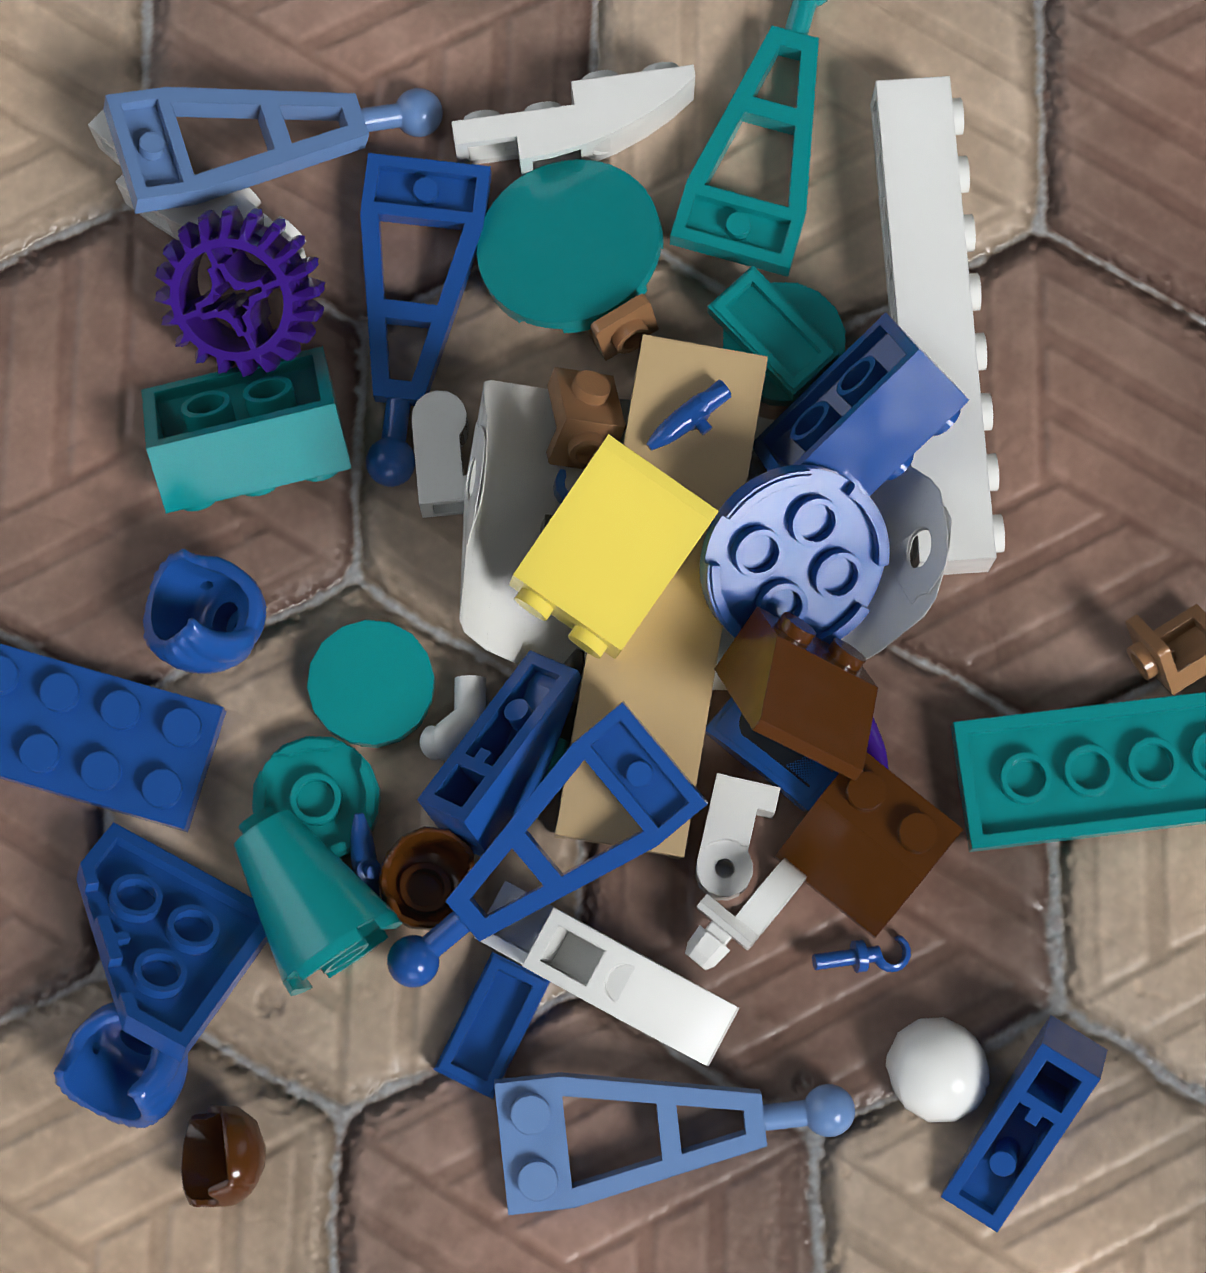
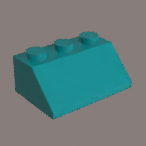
[141,346,352,513]

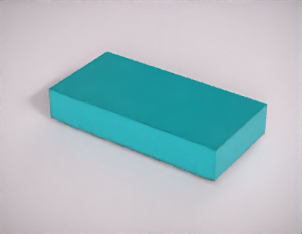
[707,265,839,400]

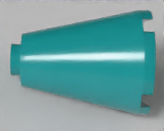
[234,806,402,996]

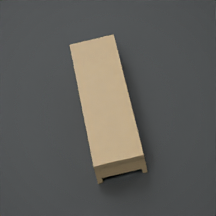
[554,334,768,859]

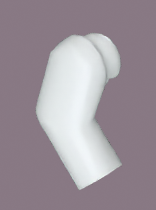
[420,675,486,762]

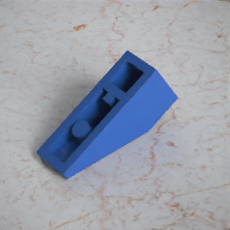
[417,650,582,857]
[941,1015,1108,1232]

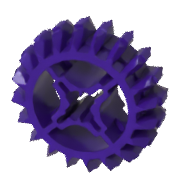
[154,205,325,377]

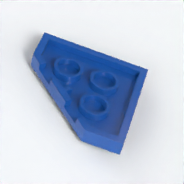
[76,822,268,1063]

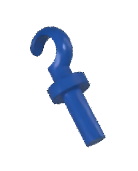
[812,935,911,973]

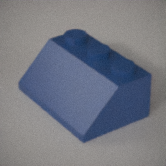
[753,312,969,497]

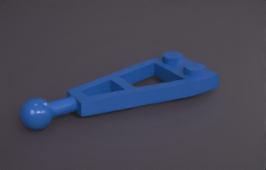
[360,153,492,487]
[387,701,708,988]

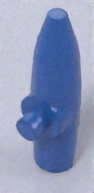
[646,379,731,451]
[350,813,380,897]

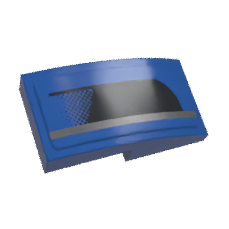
[705,697,839,812]

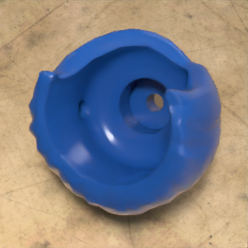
[143,549,267,674]
[54,1002,189,1129]

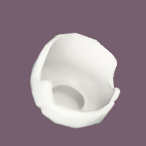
[886,1017,990,1122]

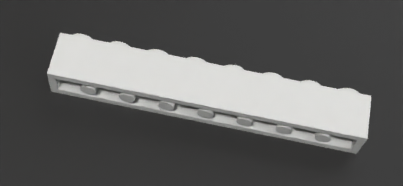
[870,76,1005,575]

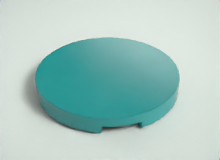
[477,159,664,333]

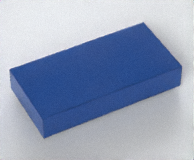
[434,952,551,1099]

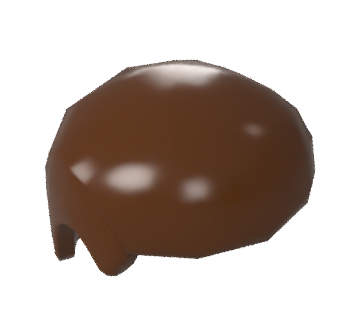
[379,826,476,931]
[181,1105,266,1207]

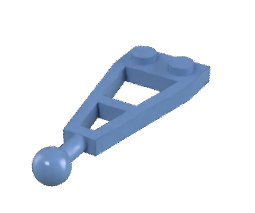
[103,87,443,214]
[494,1072,855,1215]

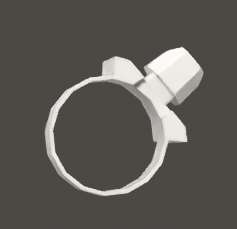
[685,858,808,971]

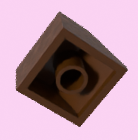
[714,606,878,781]
[774,753,964,939]

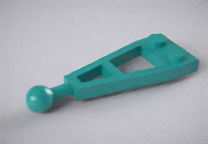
[669,0,828,277]

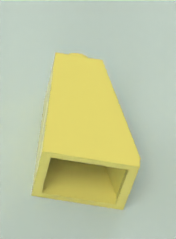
[509,434,719,659]

